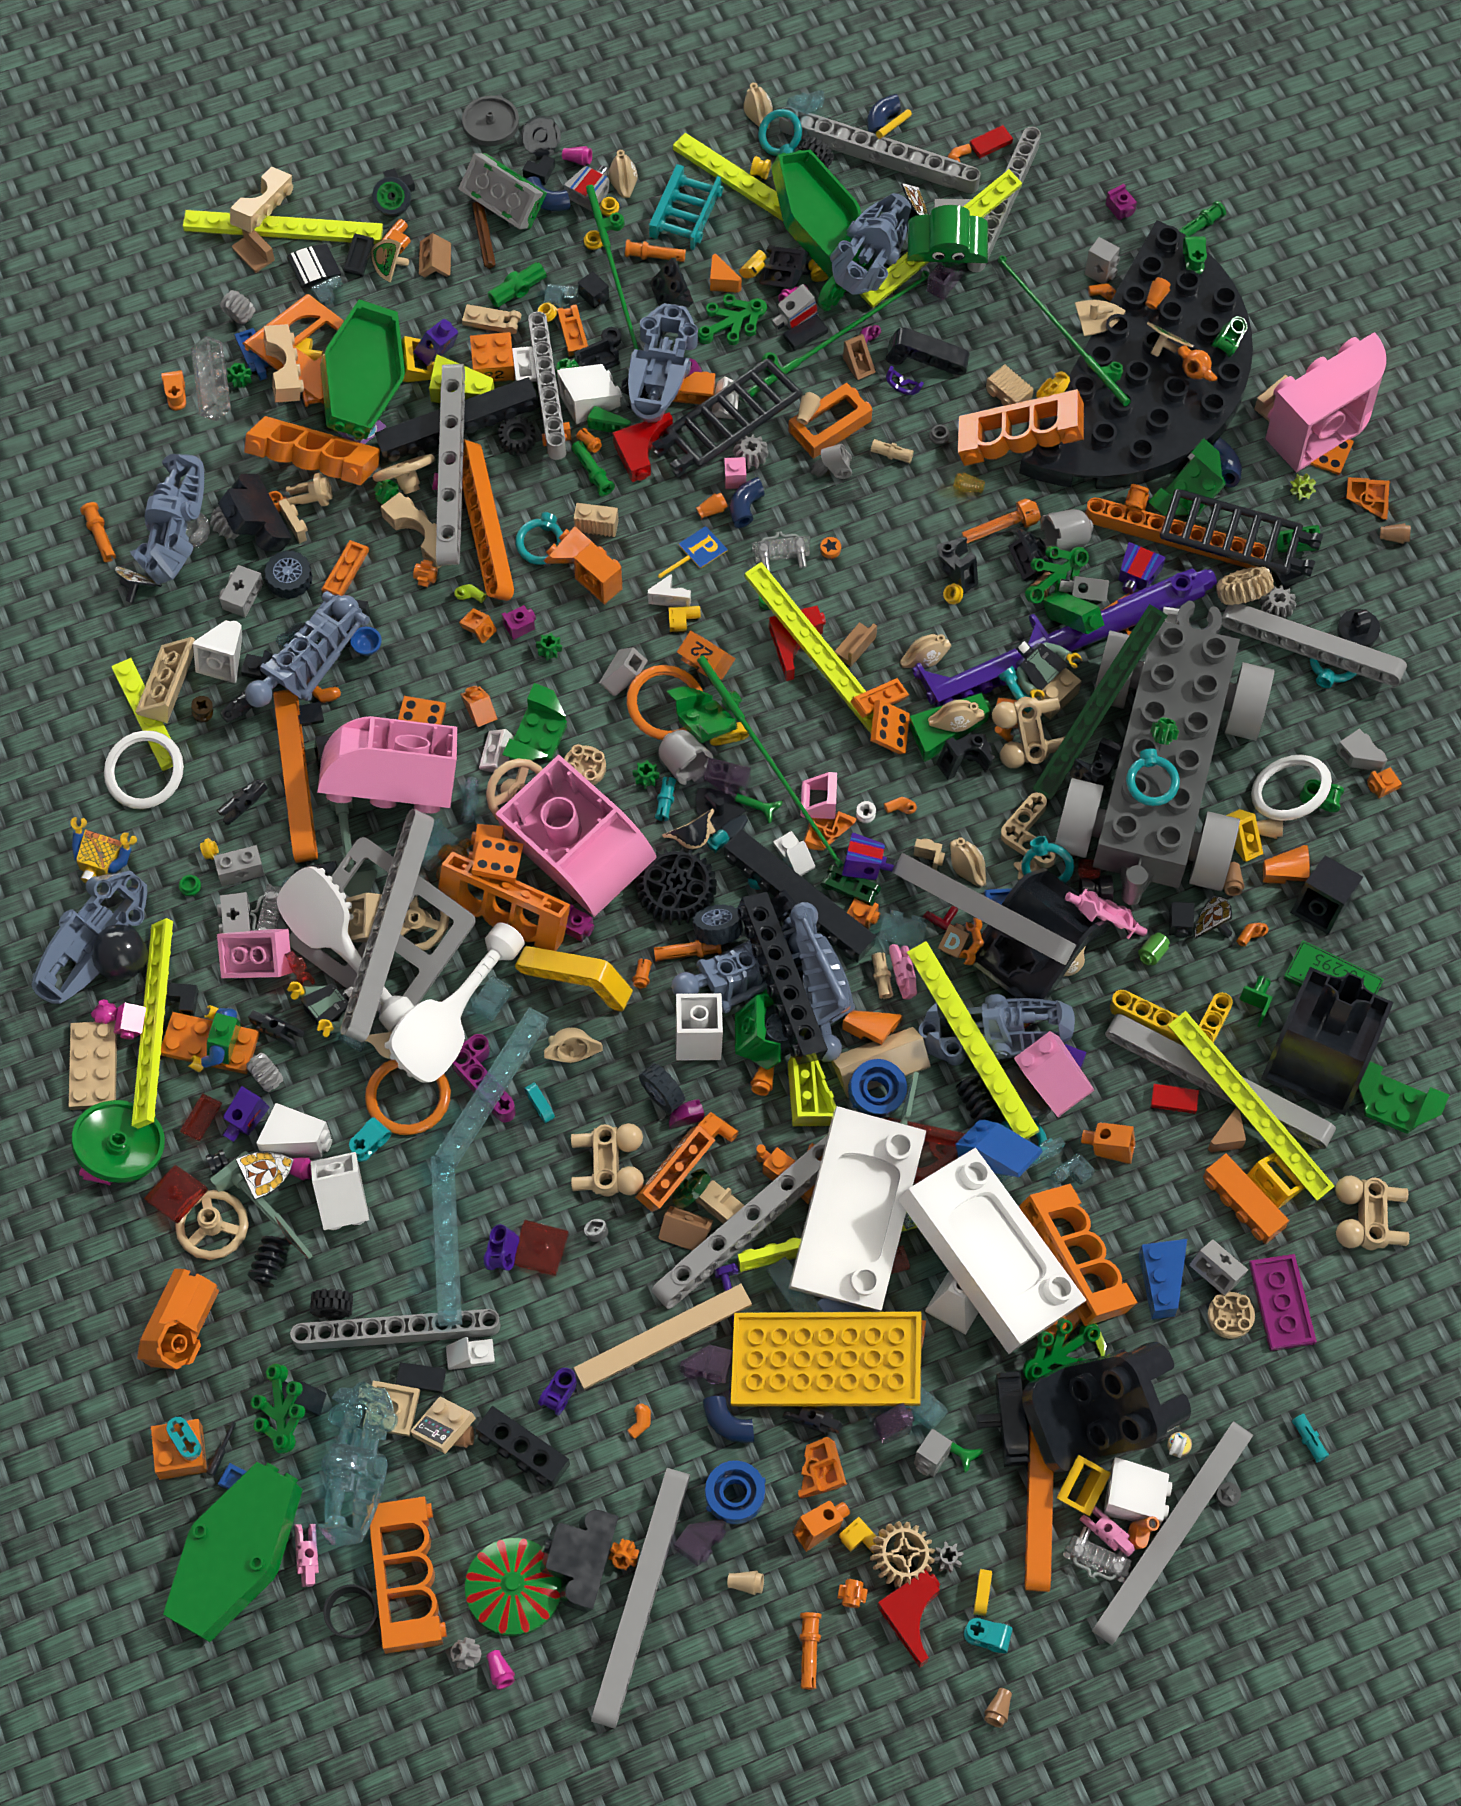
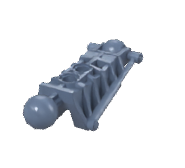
[245,591,370,707]
[790,902,855,1062]
[671,917,803,1013]

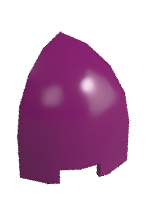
[669,1099,704,1129]

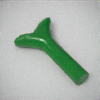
[735,793,782,824]
[950,1442,983,1473]

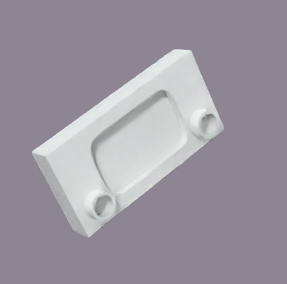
[788,1106,926,1312]
[898,1148,1086,1354]

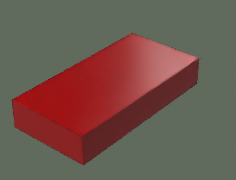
[969,125,1013,158]
[1151,1084,1199,1114]

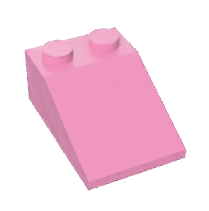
[217,929,292,978]
[1014,1031,1094,1117]

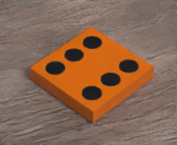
[1310,431,1354,475]
[398,696,446,725]
[870,699,910,755]
[471,835,523,883]

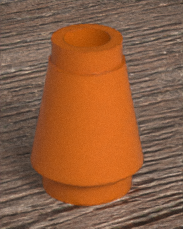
[1145,277,1171,309]
[696,492,728,519]
[751,1066,774,1096]

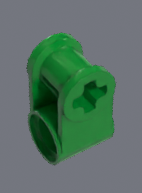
[1183,236,1207,274]
[1212,316,1247,357]
[1300,779,1344,812]

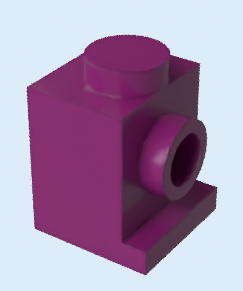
[1105,183,1137,220]
[502,605,536,640]
[565,904,595,942]

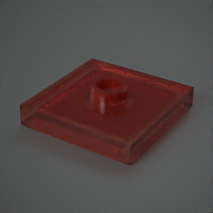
[144,1165,208,1224]
[514,1220,569,1276]

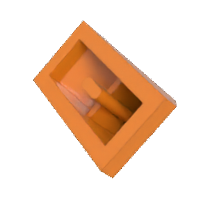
[710,253,742,293]

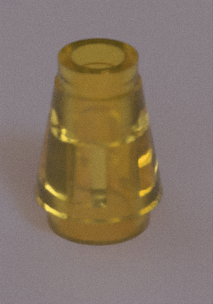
[953,472,985,493]

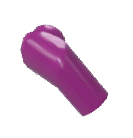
[859,325,881,344]

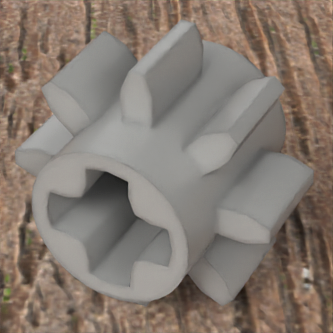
[934,1542,963,1574]
[451,1637,481,1670]

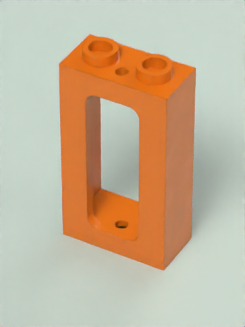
[788,383,872,459]

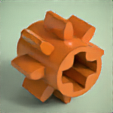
[413,560,438,587]
[608,1539,640,1570]
[837,1579,868,1608]

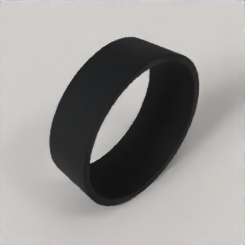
[323,1584,377,1639]

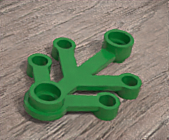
[698,294,767,345]
[1025,546,1089,603]
[1023,1318,1100,1381]
[251,1364,305,1454]

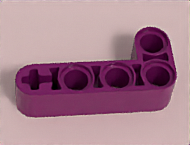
[452,1034,516,1122]

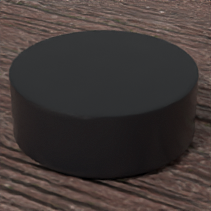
[601,327,622,347]

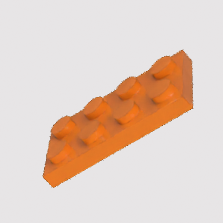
[161,1012,260,1074]

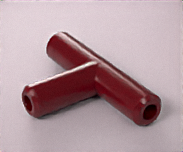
[923,906,958,931]

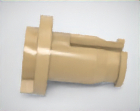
[286,473,332,507]

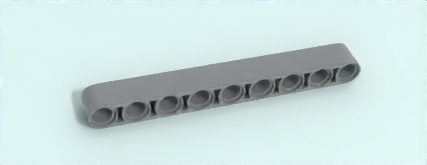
[967,127,1041,273]
[528,312,566,460]
[1222,604,1407,686]
[290,1309,501,1350]

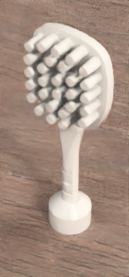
[277,867,414,1032]
[385,923,525,1083]

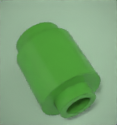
[1138,933,1170,965]

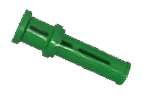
[1179,201,1226,237]
[571,441,615,496]

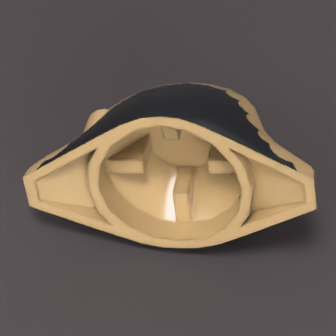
[662,809,716,849]

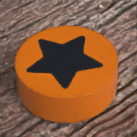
[820,537,841,559]

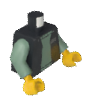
[1015,640,1083,700]
[287,982,353,1038]

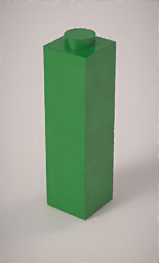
[1042,591,1104,634]

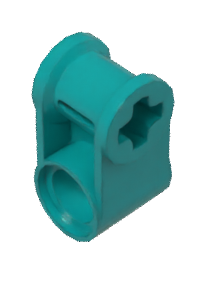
[349,1117,392,1162]
[964,1618,1013,1654]

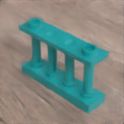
[649,164,724,250]

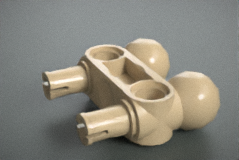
[992,697,1065,768]
[571,1123,644,1197]
[1335,1175,1409,1250]

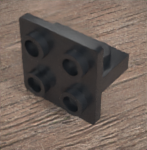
[650,258,694,307]
[1008,529,1053,582]

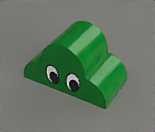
[907,205,988,263]

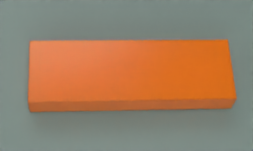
[321,540,369,596]
[850,678,909,718]

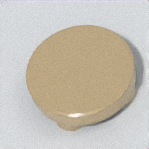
[564,744,606,785]
[1207,1292,1255,1339]

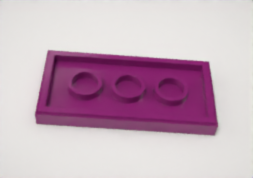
[1249,1254,1317,1351]

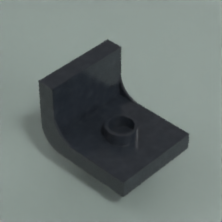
[966,868,1112,1000]
[1261,967,1394,1116]

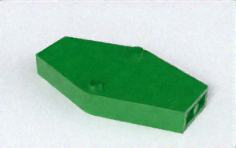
[771,150,873,278]
[320,299,405,440]
[163,1462,303,1643]

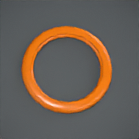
[627,665,703,740]
[365,1059,451,1135]

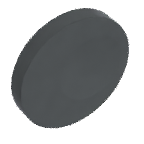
[462,96,519,146]

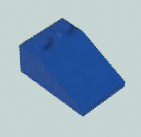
[955,1120,1042,1177]

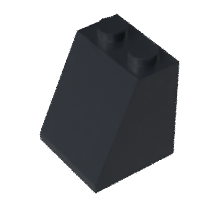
[1290,855,1363,935]

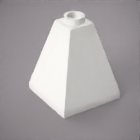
[193,620,242,683]
[925,1272,979,1335]

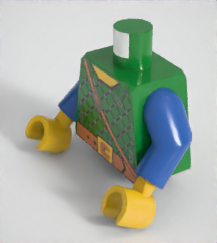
[188,1005,241,1072]

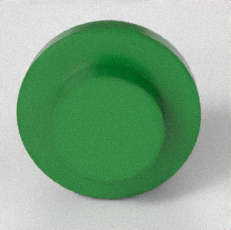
[179,875,201,896]

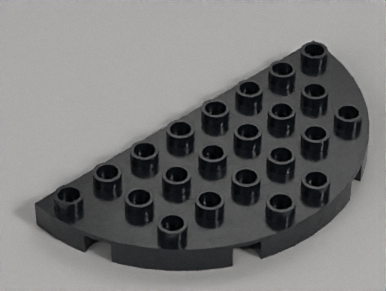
[1019,220,1253,489]

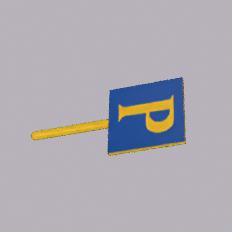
[658,526,728,578]

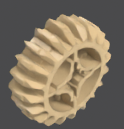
[1216,567,1274,605]
[870,1521,935,1588]

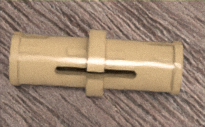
[871,439,914,463]
[871,952,893,999]

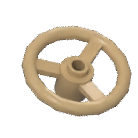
[373,454,435,494]
[486,758,543,820]
[400,896,450,951]
[175,1190,249,1260]

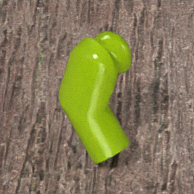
[454,584,487,603]

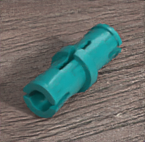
[655,777,676,821]
[1291,1414,1329,1463]

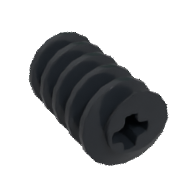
[956,1075,998,1124]
[248,1236,291,1288]

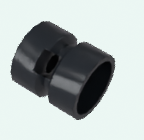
[1079,875,1113,902]

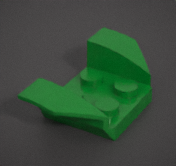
[1148,438,1226,516]
[502,683,567,761]
[667,686,738,743]
[735,988,781,1070]
[1358,1062,1449,1134]

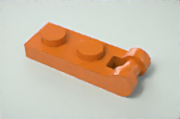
[557,305,588,356]

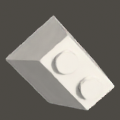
[557,364,622,425]
[676,993,723,1060]
[257,1103,332,1158]
[311,1152,369,1230]
[1104,1457,1172,1526]

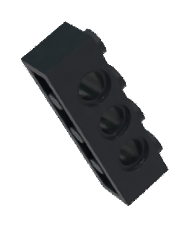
[475,1406,570,1488]

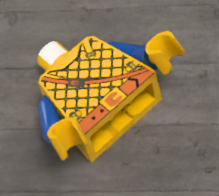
[71,817,137,883]

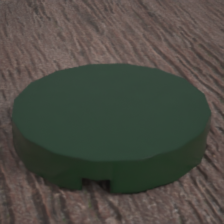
[672,1169,711,1208]

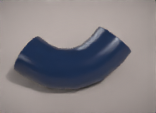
[867,94,901,134]
[526,177,570,211]
[1212,437,1242,487]
[729,477,765,528]
[703,1396,754,1443]

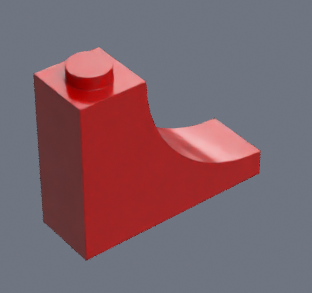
[613,412,673,482]
[768,605,826,681]
[877,1570,940,1668]

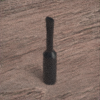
[206,1421,236,1476]

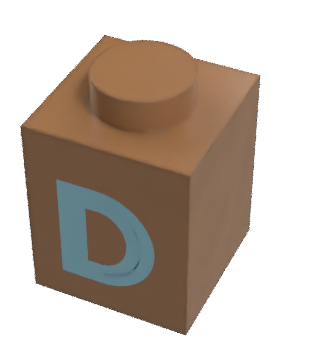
[938,923,971,960]

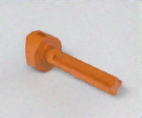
[961,498,1041,543]

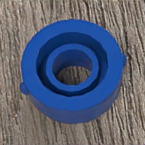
[848,1059,907,1118]
[705,1460,766,1524]

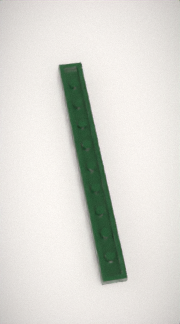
[1033,604,1168,800]

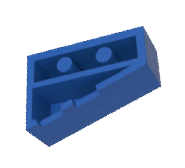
[1138,1239,1187,1319]

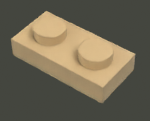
[279,498,308,544]

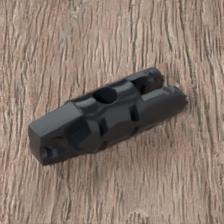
[220,690,254,723]
[217,779,268,825]
[248,1010,305,1049]
[782,1406,843,1435]

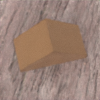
[843,334,875,380]
[1207,1108,1246,1152]

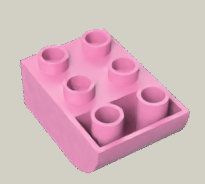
[1265,332,1386,473]
[317,716,457,813]
[496,755,657,917]

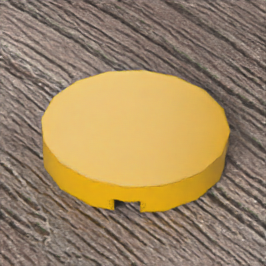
[1036,371,1070,398]

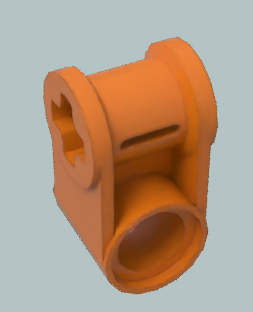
[162,370,186,410]
[1125,484,1150,511]

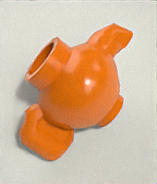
[1177,345,1217,381]

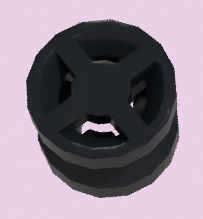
[206,1149,229,1176]

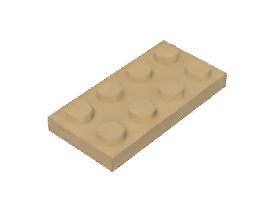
[69,1021,117,1110]

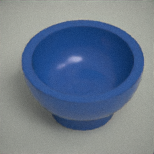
[351,627,381,656]

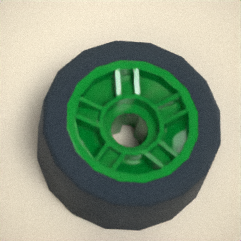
[372,177,411,216]

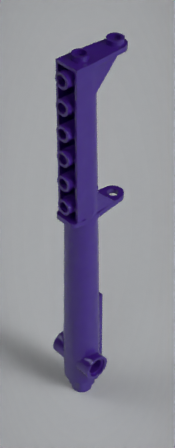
[912,568,1217,707]

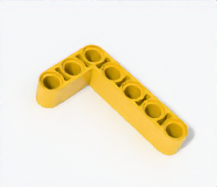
[515,946,633,1012]
[1110,990,1233,1047]

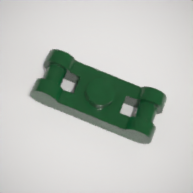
[820,865,881,906]

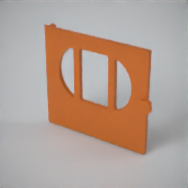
[242,294,344,402]

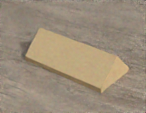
[135,637,195,723]
[831,1027,930,1098]

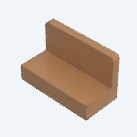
[232,229,275,273]
[419,233,451,278]
[834,622,877,667]
[659,1206,714,1251]

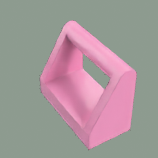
[800,772,837,819]

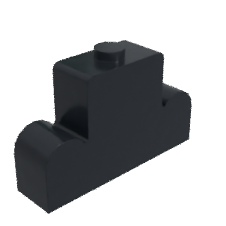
[218,473,292,551]
[540,1509,619,1613]

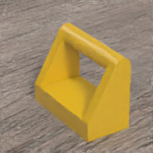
[401,336,435,382]
[1247,1152,1305,1208]
[1057,1455,1111,1516]

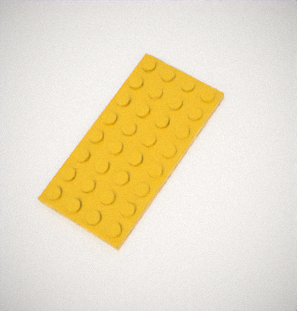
[731,1312,922,1406]

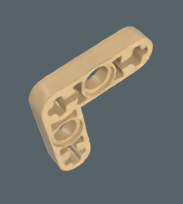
[1001,793,1056,868]

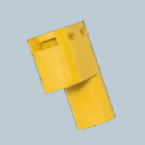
[739,250,767,279]
[295,338,324,361]
[668,606,701,632]
[839,1517,876,1554]

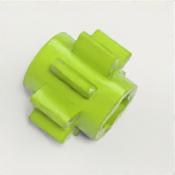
[1290,473,1316,500]

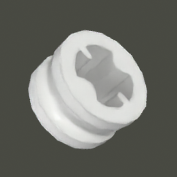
[856,801,876,823]
[1169,1434,1187,1458]

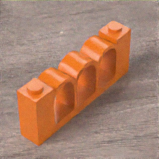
[958,389,1084,466]
[244,416,380,486]
[438,852,570,951]
[1019,1184,1137,1326]
[367,1497,447,1654]

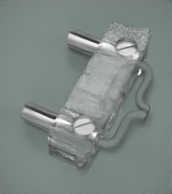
[752,531,810,572]
[250,884,282,931]
[1063,1527,1132,1583]

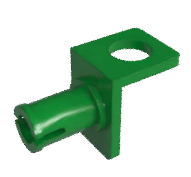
[1239,976,1273,1027]

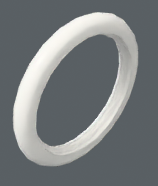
[104,731,184,809]
[1251,755,1332,821]

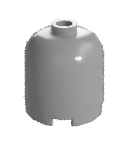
[1040,509,1093,554]
[659,730,713,785]

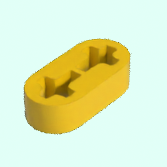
[710,722,749,746]
[973,1569,992,1616]

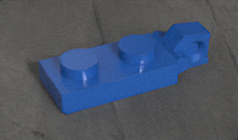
[234,328,268,381]

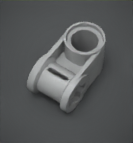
[821,444,852,479]

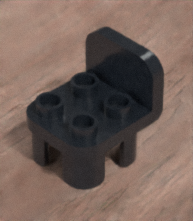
[1022,1342,1191,1473]

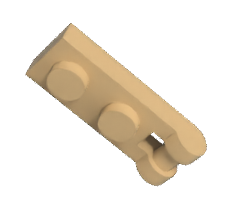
[462,304,522,334]

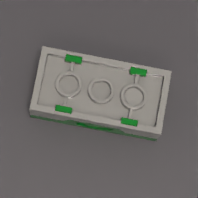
[458,153,547,229]

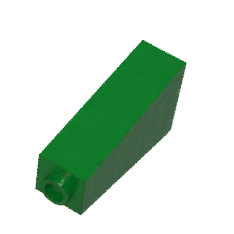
[909,693,991,762]

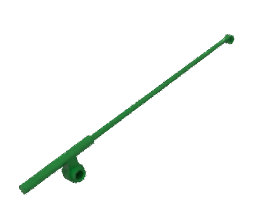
[586,185,639,350]
[998,255,1130,406]
[740,271,929,402]
[697,655,844,868]

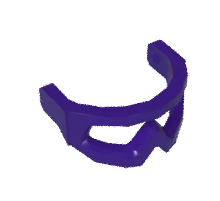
[885,366,924,395]

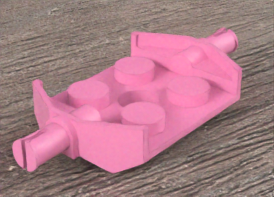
[1065,889,1147,939]

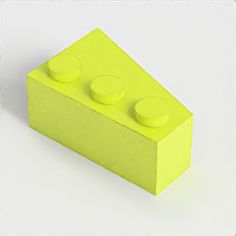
[429,354,494,403]
[788,1056,837,1126]

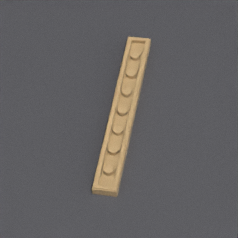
[574,1284,752,1390]

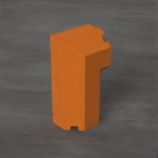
[137,1269,219,1369]

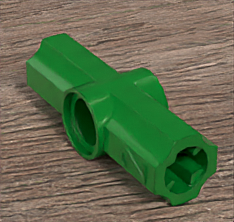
[487,262,547,307]

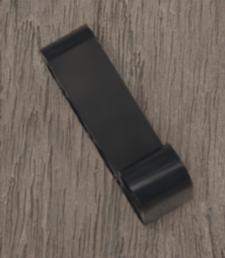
[885,328,970,375]

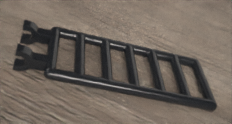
[651,359,803,478]
[1160,489,1323,577]

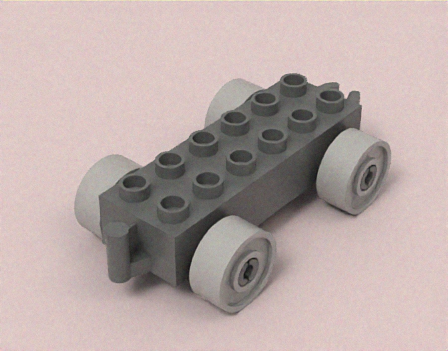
[1055,601,1274,905]

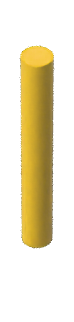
[876,109,912,139]

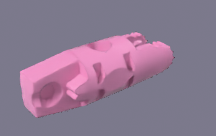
[889,944,917,1000]
[1079,1506,1135,1557]
[294,1524,319,1587]

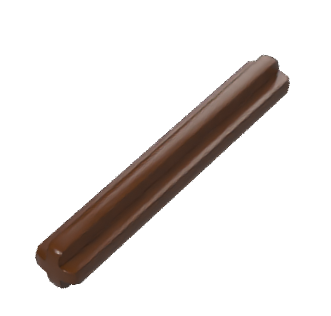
[472,201,496,269]

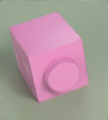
[724,457,746,489]

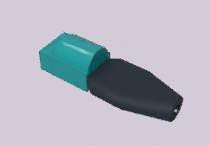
[706,814,748,853]

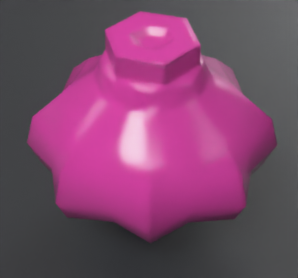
[91,999,117,1024]

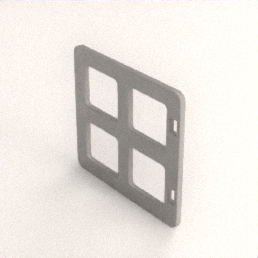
[289,837,475,1012]

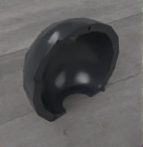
[91,924,148,982]

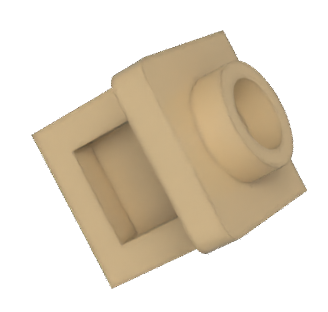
[914,839,945,871]

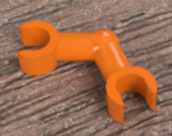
[959,918,984,965]

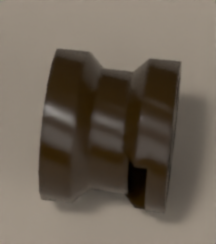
[191,696,213,723]

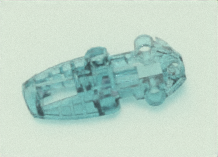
[318,1382,398,1546]

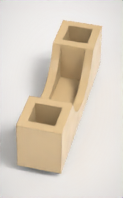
[230,167,293,233]
[263,324,304,402]
[381,492,450,569]

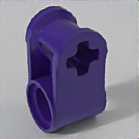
[484,1224,519,1271]
[538,1368,577,1416]

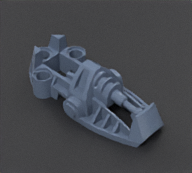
[830,193,911,295]
[628,303,698,422]
[130,454,204,584]
[32,871,147,1004]
[919,994,1075,1065]

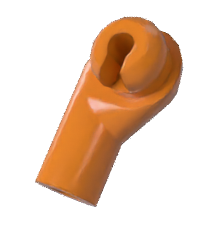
[948,144,971,162]
[1088,284,1116,301]
[312,685,341,703]
[884,797,917,814]
[1236,923,1268,947]
[627,1403,651,1439]

